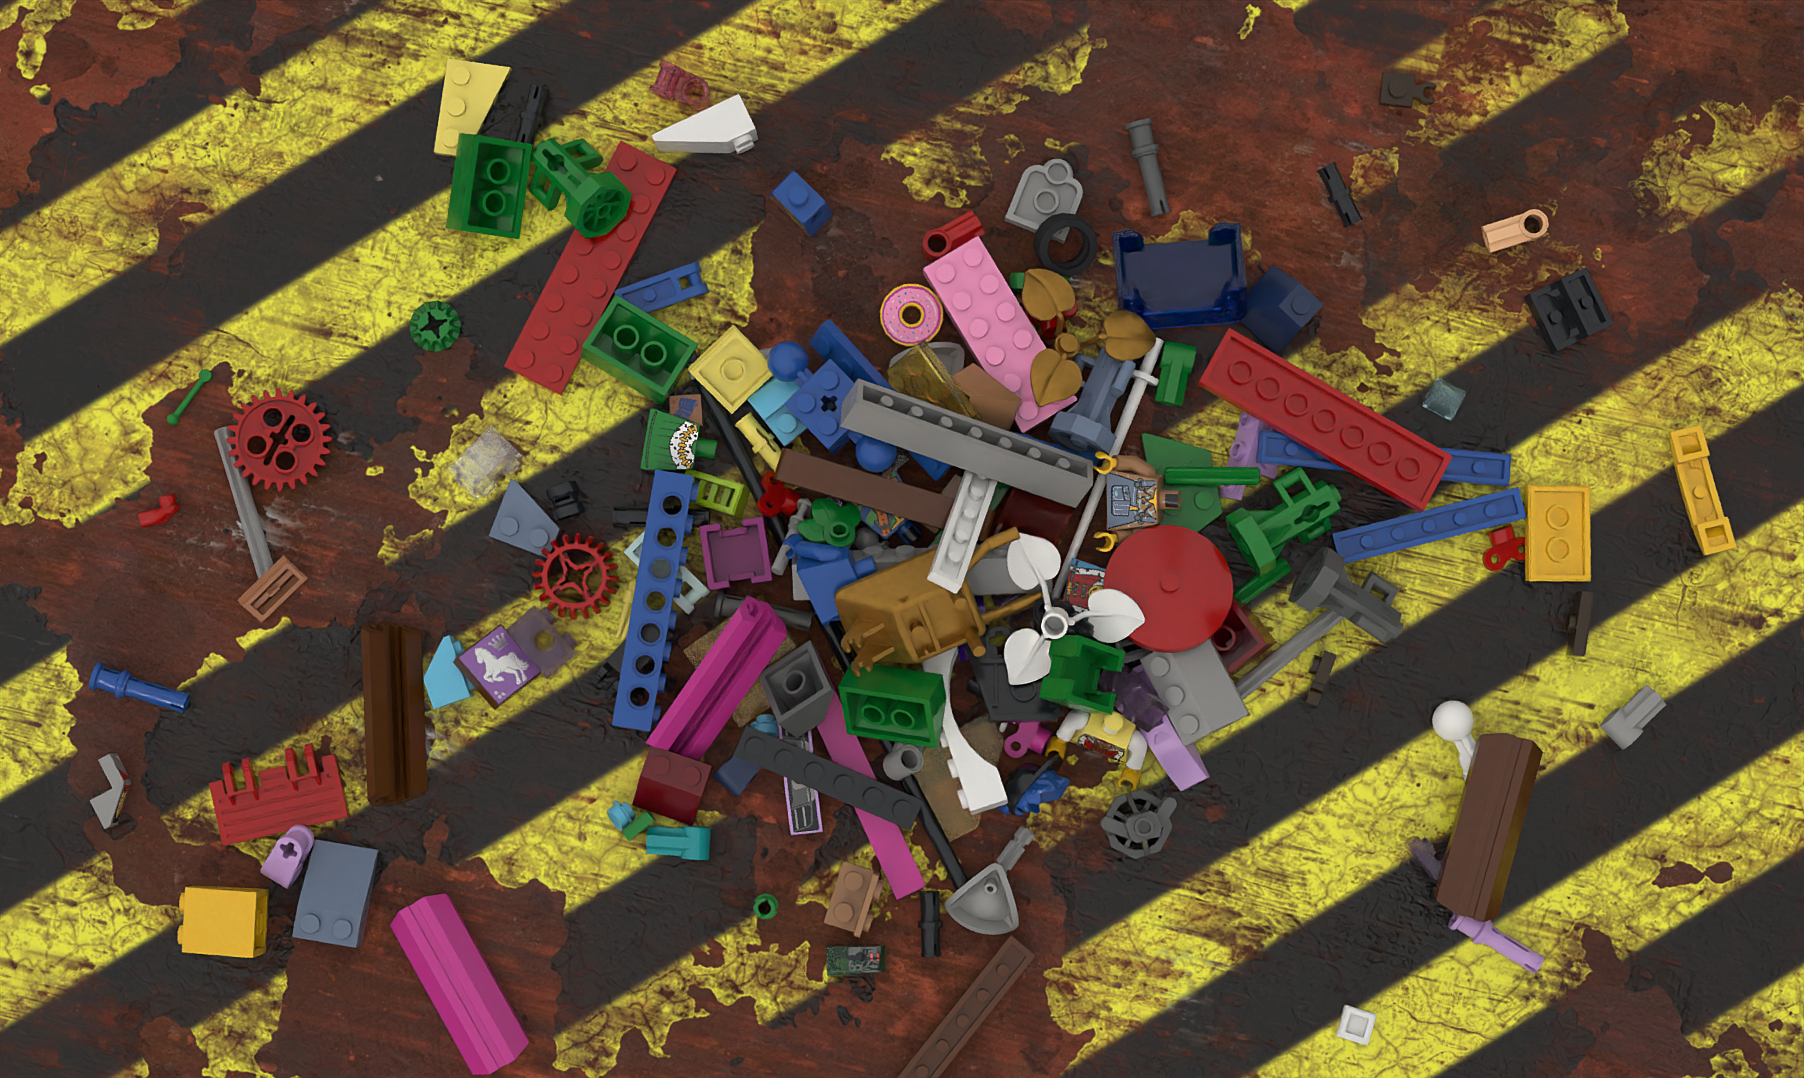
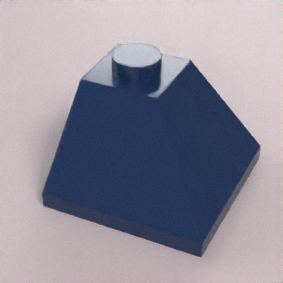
[1230,265,1324,354]

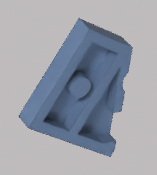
[489,479,561,558]

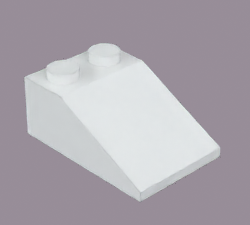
[652,94,758,154]

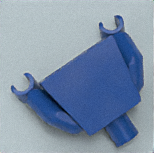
[782,534,879,626]

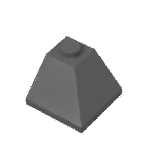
[758,640,834,738]

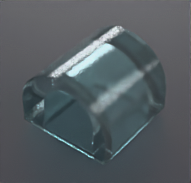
[1422,377,1466,420]

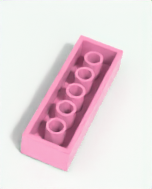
[923,236,1077,434]

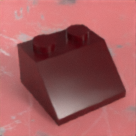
[632,746,714,826]

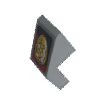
[90,753,132,829]

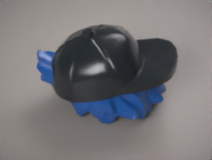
[998,755,1070,816]

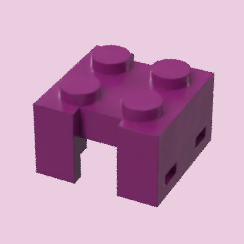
[699,516,774,591]

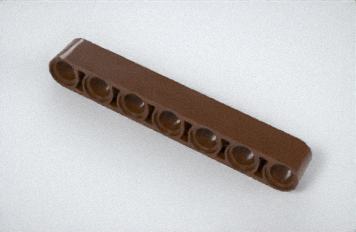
[773,448,996,542]

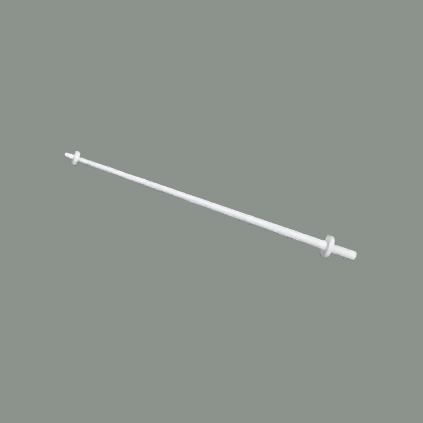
[999,338,1164,732]

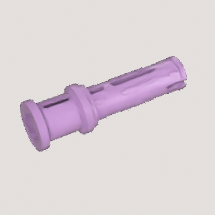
[1448,913,1544,974]

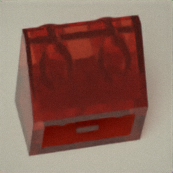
[990,487,1075,547]

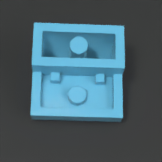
[747,376,835,447]

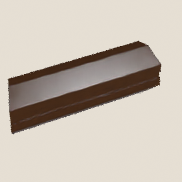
[361,621,428,807]
[1434,733,1543,922]

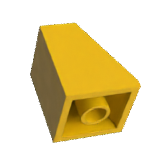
[178,886,269,958]

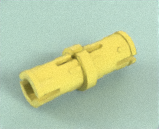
[735,412,782,472]

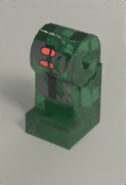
[826,944,887,976]

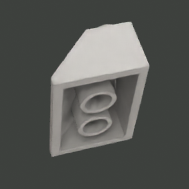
[1140,638,1250,746]

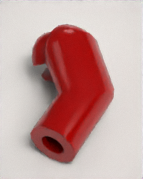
[138,494,179,528]

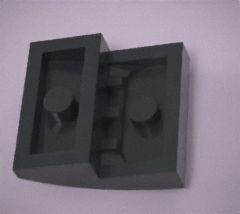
[1524,267,1614,354]

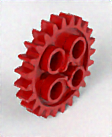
[226,388,332,493]

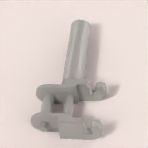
[771,498,813,575]

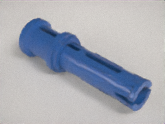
[89,662,190,714]

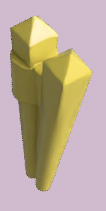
[616,579,650,641]

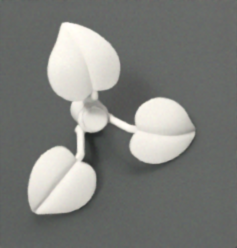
[1004,533,1145,685]

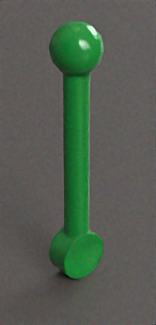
[167,369,213,426]

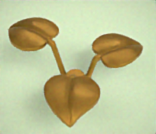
[1022,269,1156,407]

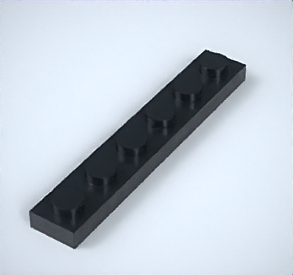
[732,724,923,830]

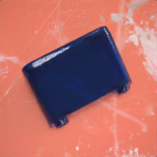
[1112,222,1247,329]

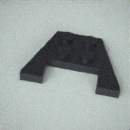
[964,625,1072,723]

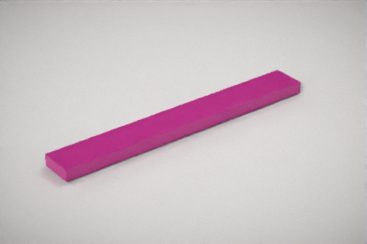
[817,654,926,900]

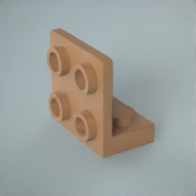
[824,861,884,938]

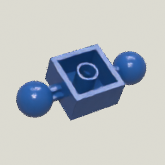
[767,341,897,472]

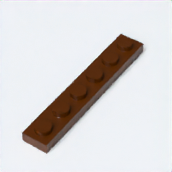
[896,934,1036,1078]

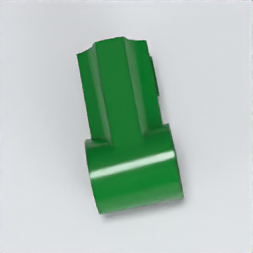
[1155,340,1197,407]

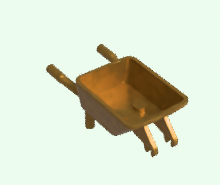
[834,526,1043,676]

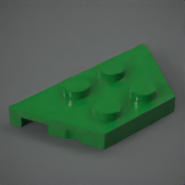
[1140,433,1223,533]

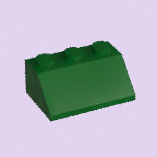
[446,133,533,239]
[581,295,698,406]
[838,661,946,748]

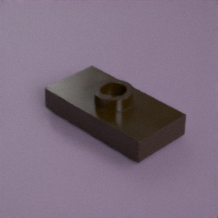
[1565,591,1594,657]

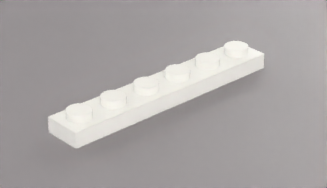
[927,470,997,594]

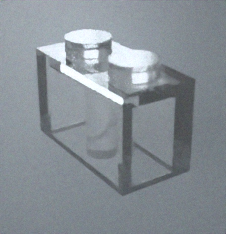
[446,425,522,499]

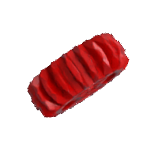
[532,533,620,620]

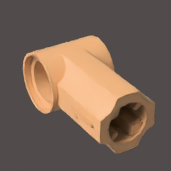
[1481,209,1549,253]

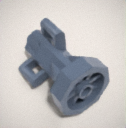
[1047,347,1136,460]

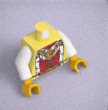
[1045,709,1148,792]

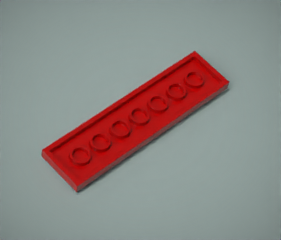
[504,141,678,396]
[1197,328,1453,513]

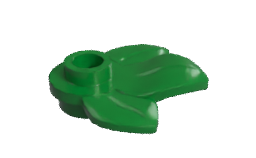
[797,498,861,548]

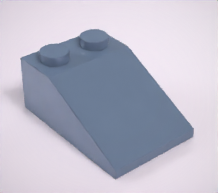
[292,839,379,948]

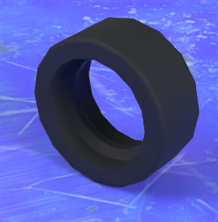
[1033,213,1098,277]

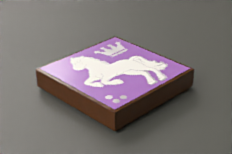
[453,624,543,710]

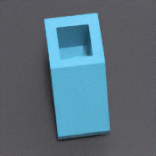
[423,635,475,709]

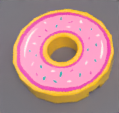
[880,284,943,347]

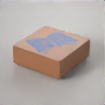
[669,394,704,427]

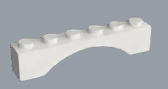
[917,647,1008,815]

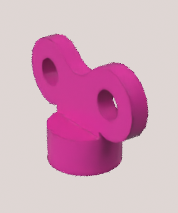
[1004,722,1052,758]

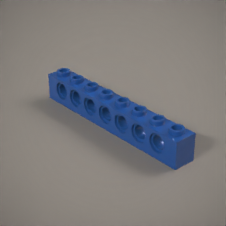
[612,469,699,732]

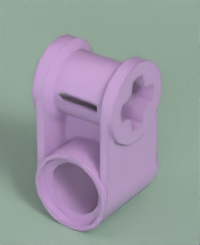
[260,825,314,889]

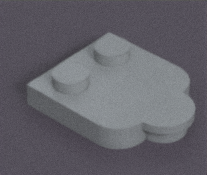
[1004,159,1083,244]

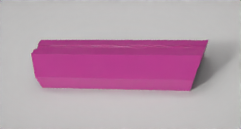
[646,596,788,760]
[390,893,529,1075]

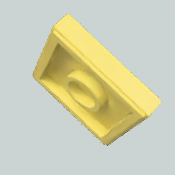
[687,324,773,414]

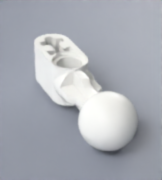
[1432,700,1476,781]

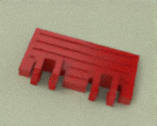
[209,743,350,846]

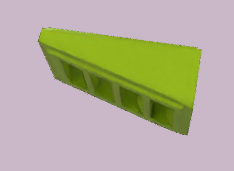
[676,470,750,519]

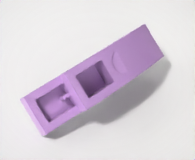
[1122,664,1210,791]

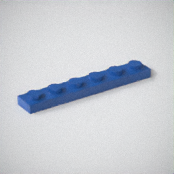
[808,319,953,482]
[1331,487,1526,564]

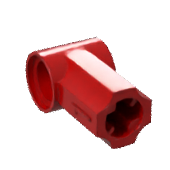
[921,210,985,262]

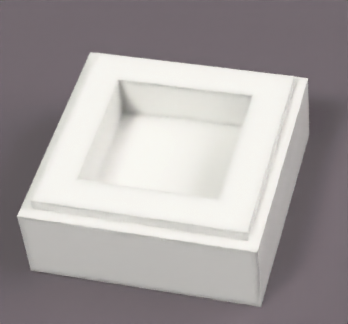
[1336,1004,1377,1045]

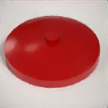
[1103,525,1233,653]

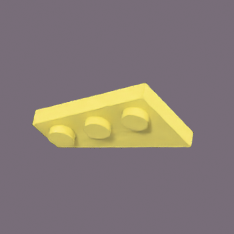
[434,59,512,157]

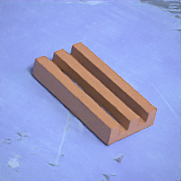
[238,555,308,623]

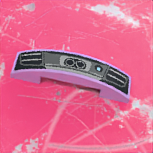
[778,724,823,835]

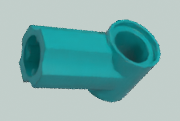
[646,826,711,860]

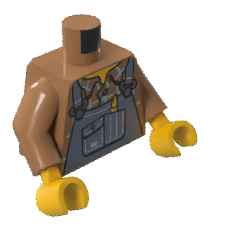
[1093,451,1182,552]

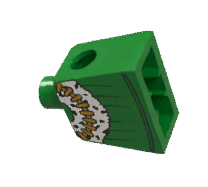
[640,407,718,470]

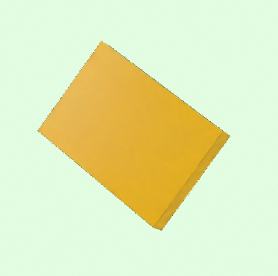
[1525,485,1591,582]

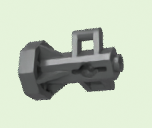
[1288,546,1403,643]
[1099,789,1177,859]

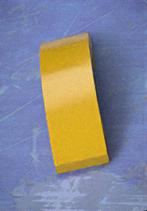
[1669,425,1736,556]

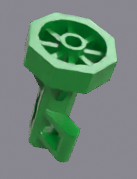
[529,138,632,239]
[1226,466,1342,577]

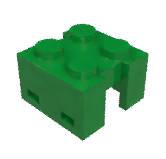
[1039,635,1125,715]

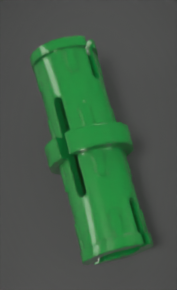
[753,893,779,919]

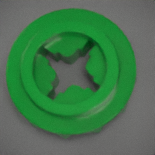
[409,300,461,352]

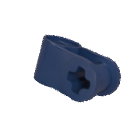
[712,755,762,798]

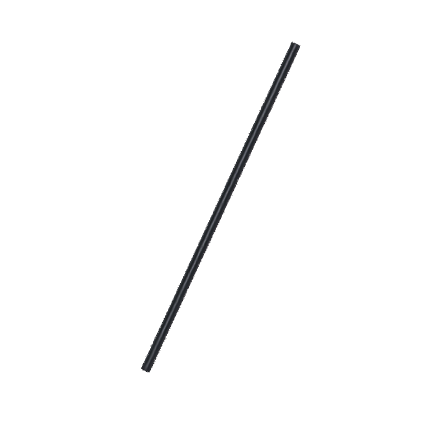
[686,350,969,890]

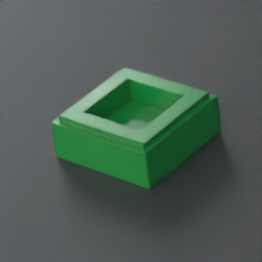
[622,811,657,841]

